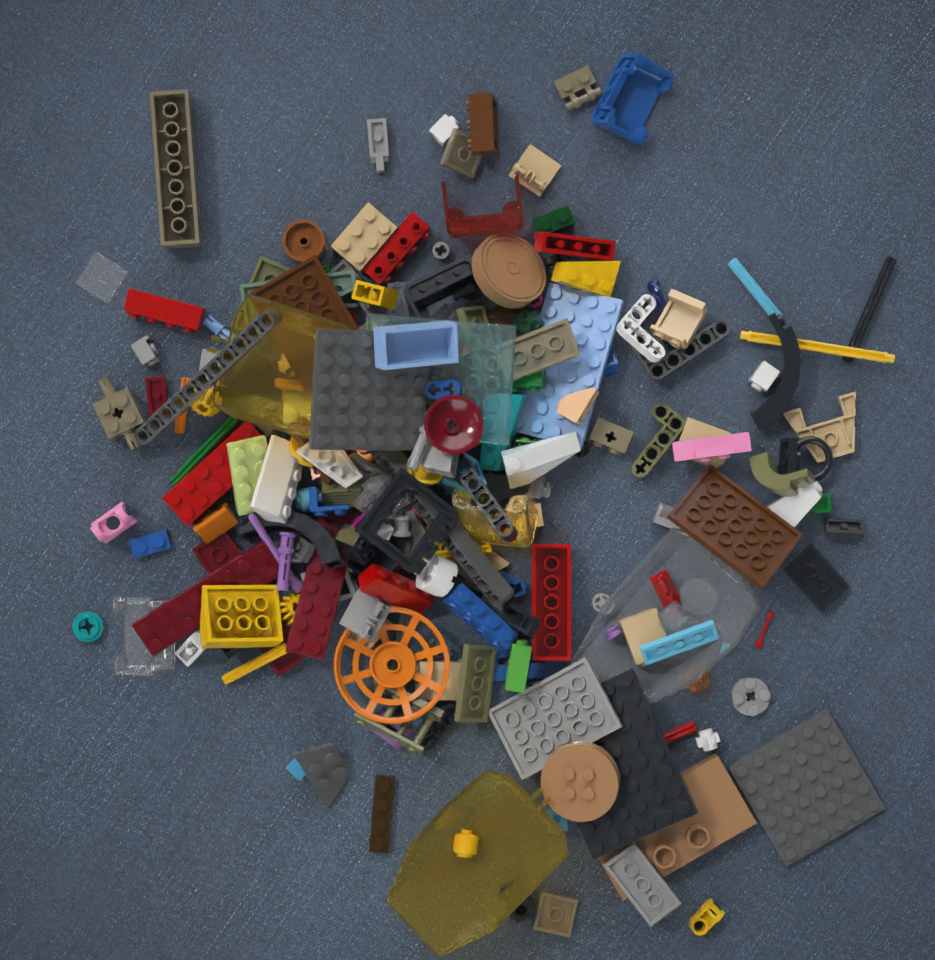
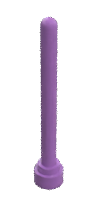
[248,513,303,594]

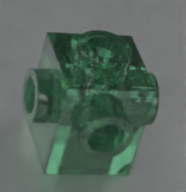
[511,308,545,336]

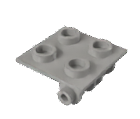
[339,589,391,642]

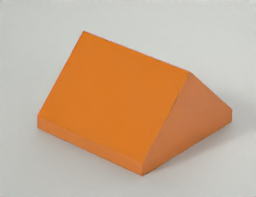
[193,502,239,544]

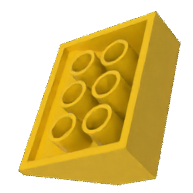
[200,585,283,648]

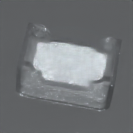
[112,596,175,676]

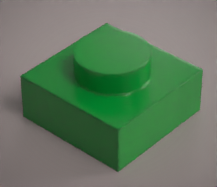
[811,493,831,513]

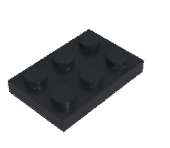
[782,544,850,612]

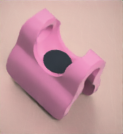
[90,501,138,544]

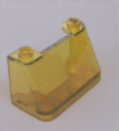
[452,489,538,547]

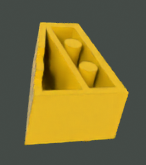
[551,261,621,297]

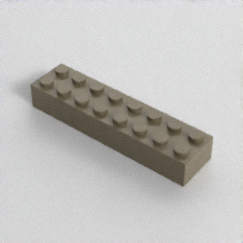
[150,89,203,249]

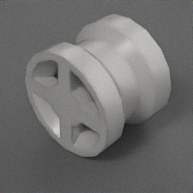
[592,593,612,613]

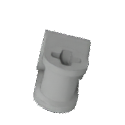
[384,514,411,537]

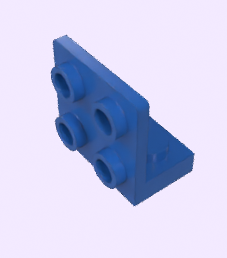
[309,487,352,517]

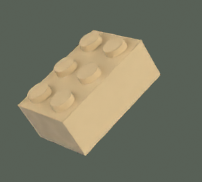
[331,202,398,274]

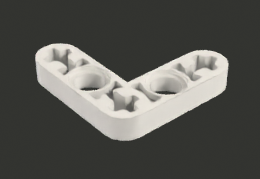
[616,294,665,363]

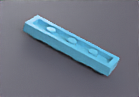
[639,620,719,665]

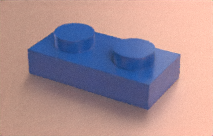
[129,529,172,559]

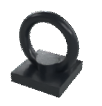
[778,436,833,481]

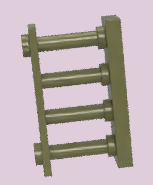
[354,679,444,756]

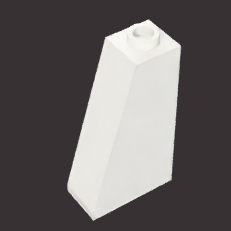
[766,481,823,527]

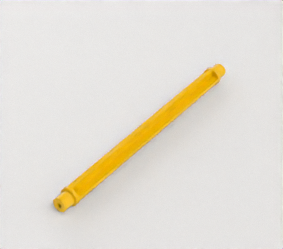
[740,331,895,363]

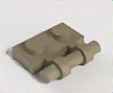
[553,65,602,111]

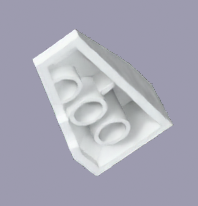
[501,431,581,489]

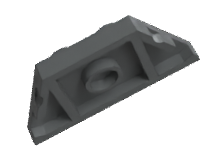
[291,742,350,808]

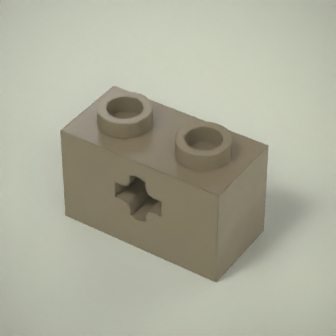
[588,417,634,456]

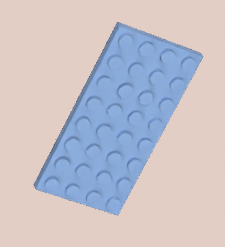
[517,283,624,449]

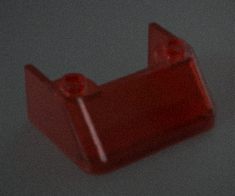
[441,174,524,239]

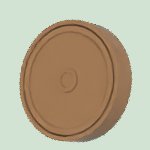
[472,232,546,309]
[541,741,620,822]

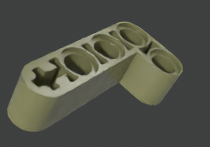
[630,403,685,478]

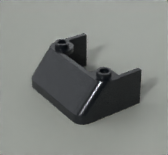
[404,257,497,323]

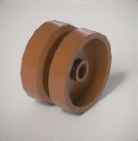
[282,220,327,264]

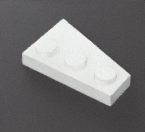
[296,442,363,489]

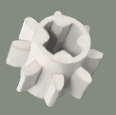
[695,728,721,751]

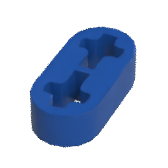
[425,379,463,399]
[498,571,526,597]

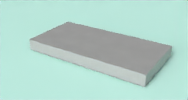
[603,842,682,927]

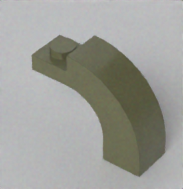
[749,452,815,496]

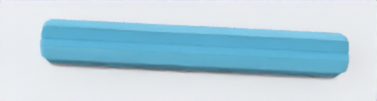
[728,258,782,317]

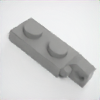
[367,118,389,173]

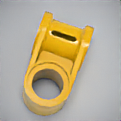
[689,898,725,936]

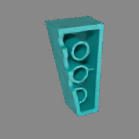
[480,392,529,471]

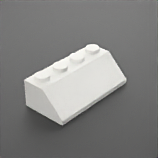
[250,435,303,523]

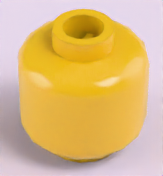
[453,829,479,858]

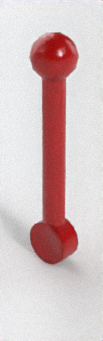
[755,610,775,648]

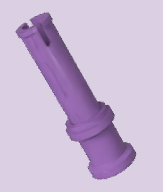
[276,532,297,591]

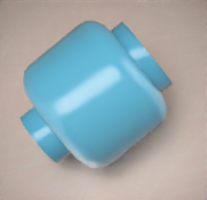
[294,486,313,513]

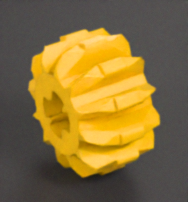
[191,388,222,417]
[280,593,300,626]

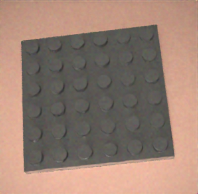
[309,329,429,450]
[727,708,886,867]

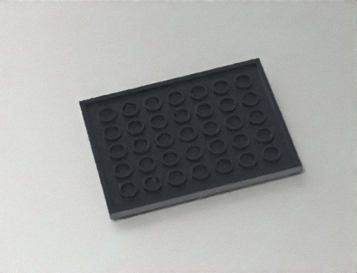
[577,668,699,860]

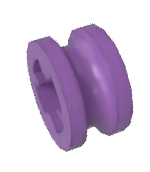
[603,623,623,641]

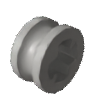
[432,242,450,260]

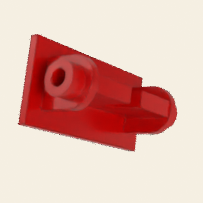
[649,569,682,611]

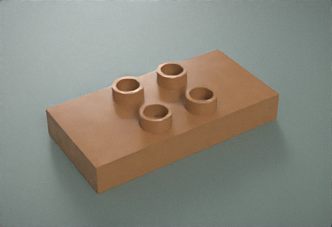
[598,753,757,901]

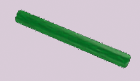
[169,413,241,486]

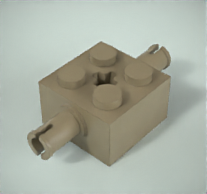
[92,376,146,451]

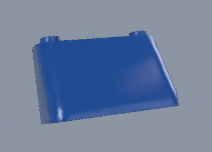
[591,53,675,145]

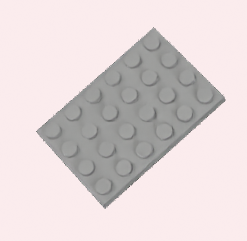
[488,657,623,780]

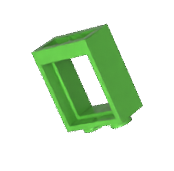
[504,638,532,693]

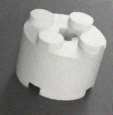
[414,553,458,597]

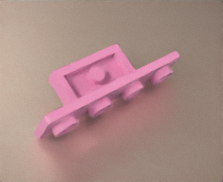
[672,432,752,462]

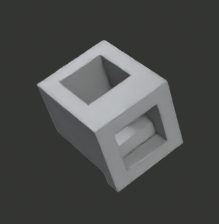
[131,335,159,367]

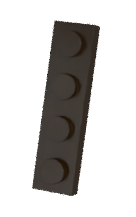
[369,774,395,854]

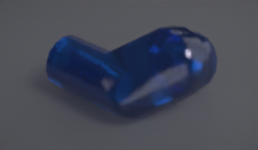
[647,279,667,308]

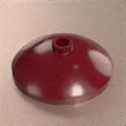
[424,395,484,455]

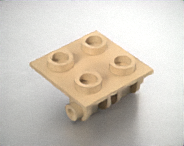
[508,144,562,197]

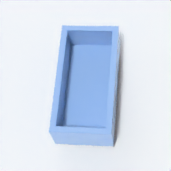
[373,320,459,370]

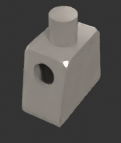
[421,442,459,478]

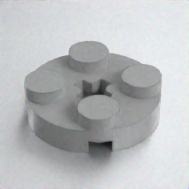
[731,677,771,716]

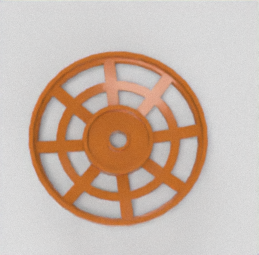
[334,607,450,724]

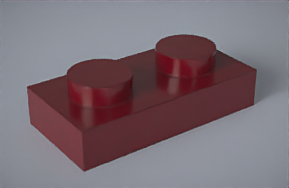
[145,376,168,416]

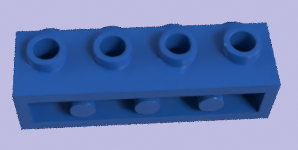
[443,583,519,651]

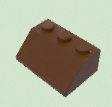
[466,92,500,157]

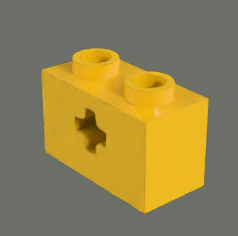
[351,280,399,310]

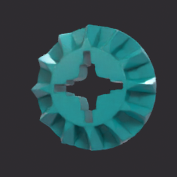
[72,611,104,642]

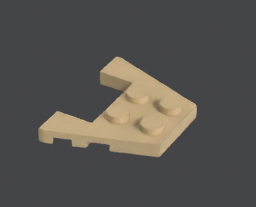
[783,392,856,463]

